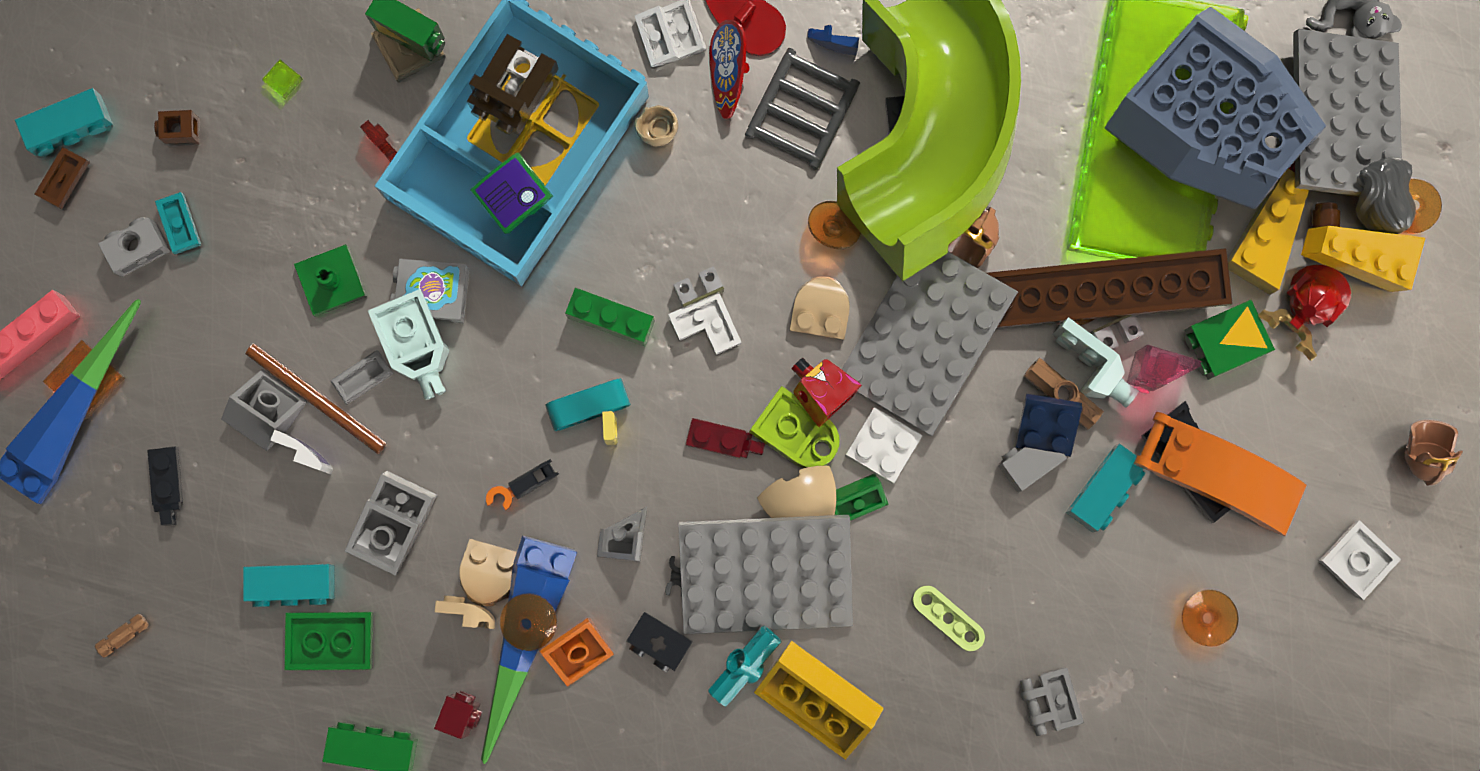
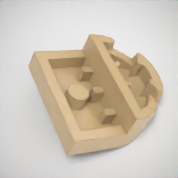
[790,277,850,339]
[460,539,517,606]
[435,596,495,629]

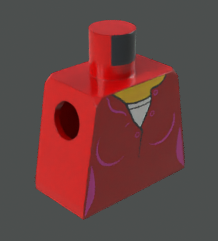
[791,357,862,428]

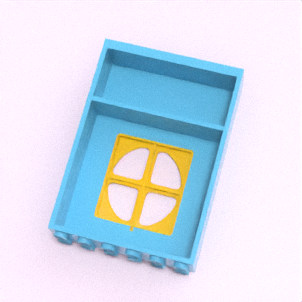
[375,0,649,287]

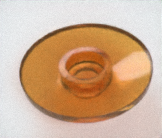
[1404,178,1442,234]
[808,201,861,249]
[1182,590,1239,647]
[500,593,557,651]

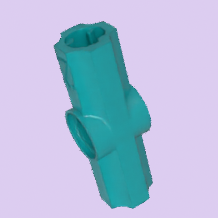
[708,626,782,707]

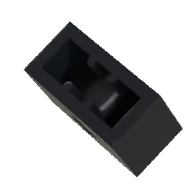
[627,612,693,672]

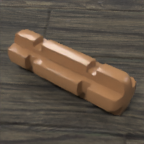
[95,614,149,658]

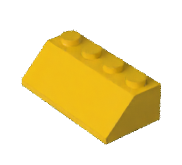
[754,641,884,760]

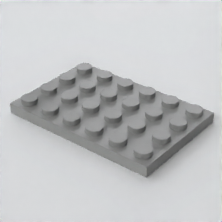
[1293,29,1402,196]
[842,252,1018,436]
[678,515,853,634]

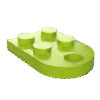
[749,386,840,469]

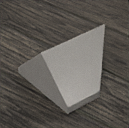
[597,507,647,562]

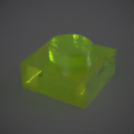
[262,59,303,99]

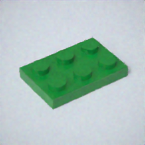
[284,612,373,670]

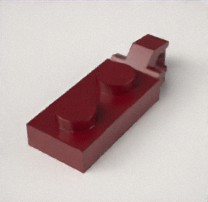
[686,418,765,459]

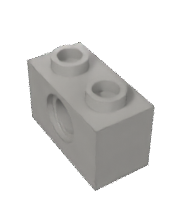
[98,217,171,277]

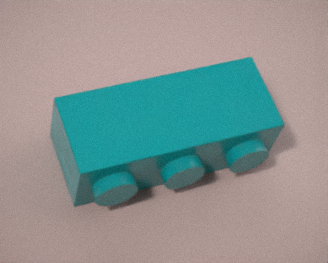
[15,88,113,156]
[1066,443,1145,532]
[243,564,335,607]

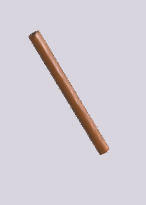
[245,344,386,454]

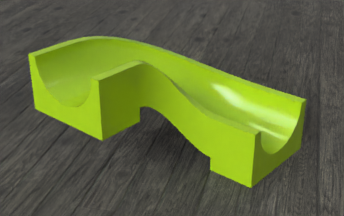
[837,0,1021,281]

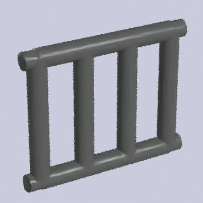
[745,48,860,170]

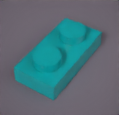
[155,192,201,254]

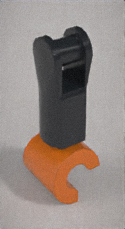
[486,459,559,510]

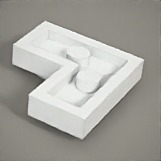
[668,292,741,355]

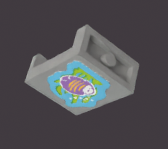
[390,259,470,324]

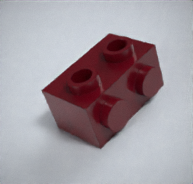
[434,691,482,739]

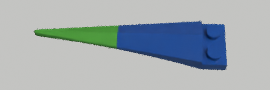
[0,299,141,504]
[481,535,577,764]

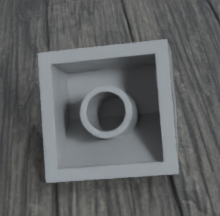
[221,369,307,451]

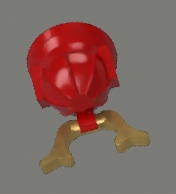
[1258,264,1351,361]

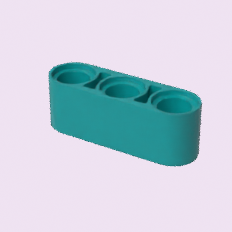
[545,378,631,431]

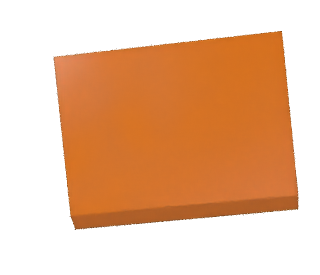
[540,618,614,686]

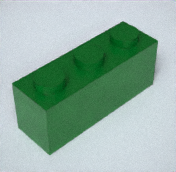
[565,288,655,347]
[322,722,418,771]

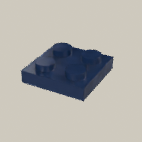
[1015,394,1082,457]

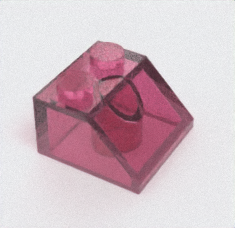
[1127,345,1202,394]

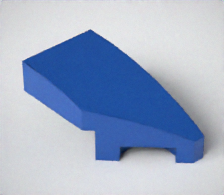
[808,25,859,56]

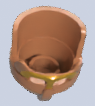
[948,207,999,268]
[1405,420,1463,486]

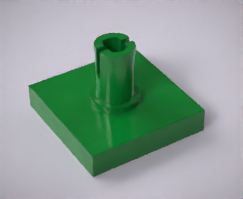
[294,244,367,317]

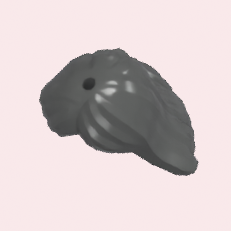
[1356,157,1416,234]

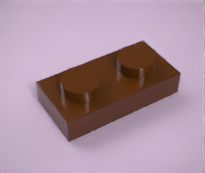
[35,147,90,209]

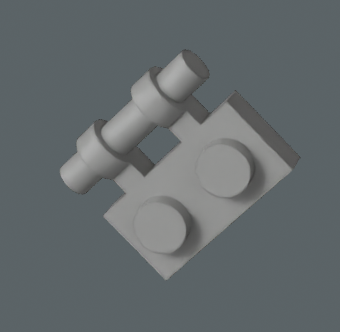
[1020,667,1084,736]

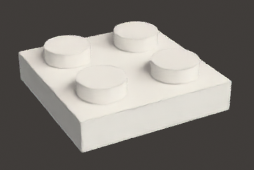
[845,407,922,484]
[1319,520,1401,600]

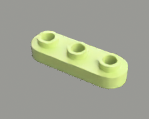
[912,586,985,651]

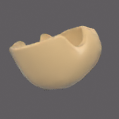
[634,105,678,147]

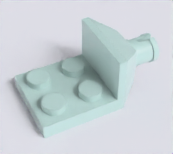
[368,289,449,400]
[1052,317,1139,408]

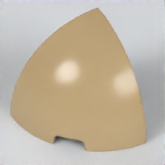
[757,466,836,518]

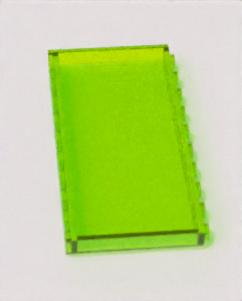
[1067,0,1248,260]

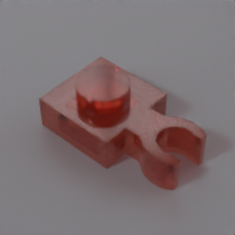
[360,120,397,162]

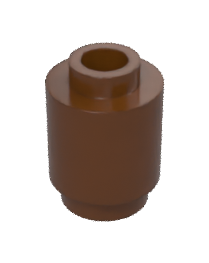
[1312,202,1340,228]

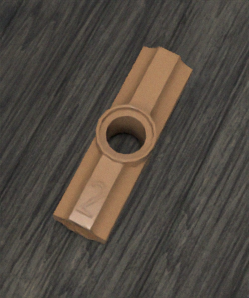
[1023,357,1104,430]

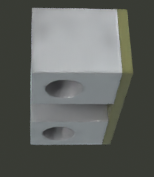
[673,266,724,307]
[1090,315,1144,350]

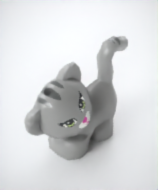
[1306,0,1402,38]

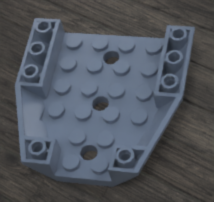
[1105,6,1326,209]

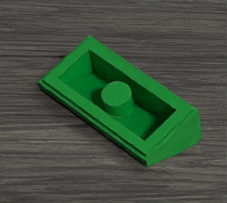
[835,474,889,521]

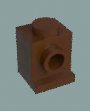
[154,110,199,144]

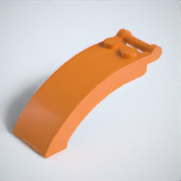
[1134,412,1307,536]

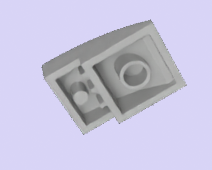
[345,471,437,575]

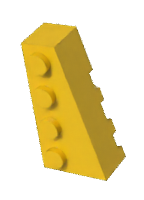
[1227,169,1309,295]
[1301,226,1425,292]

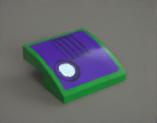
[470,153,553,234]

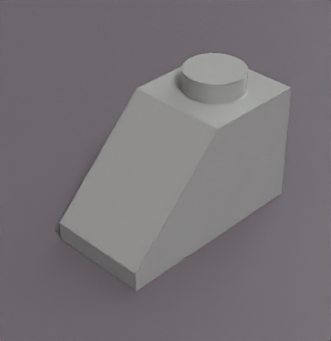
[998,447,1067,493]

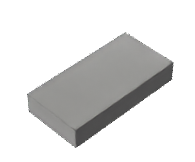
[330,350,393,404]

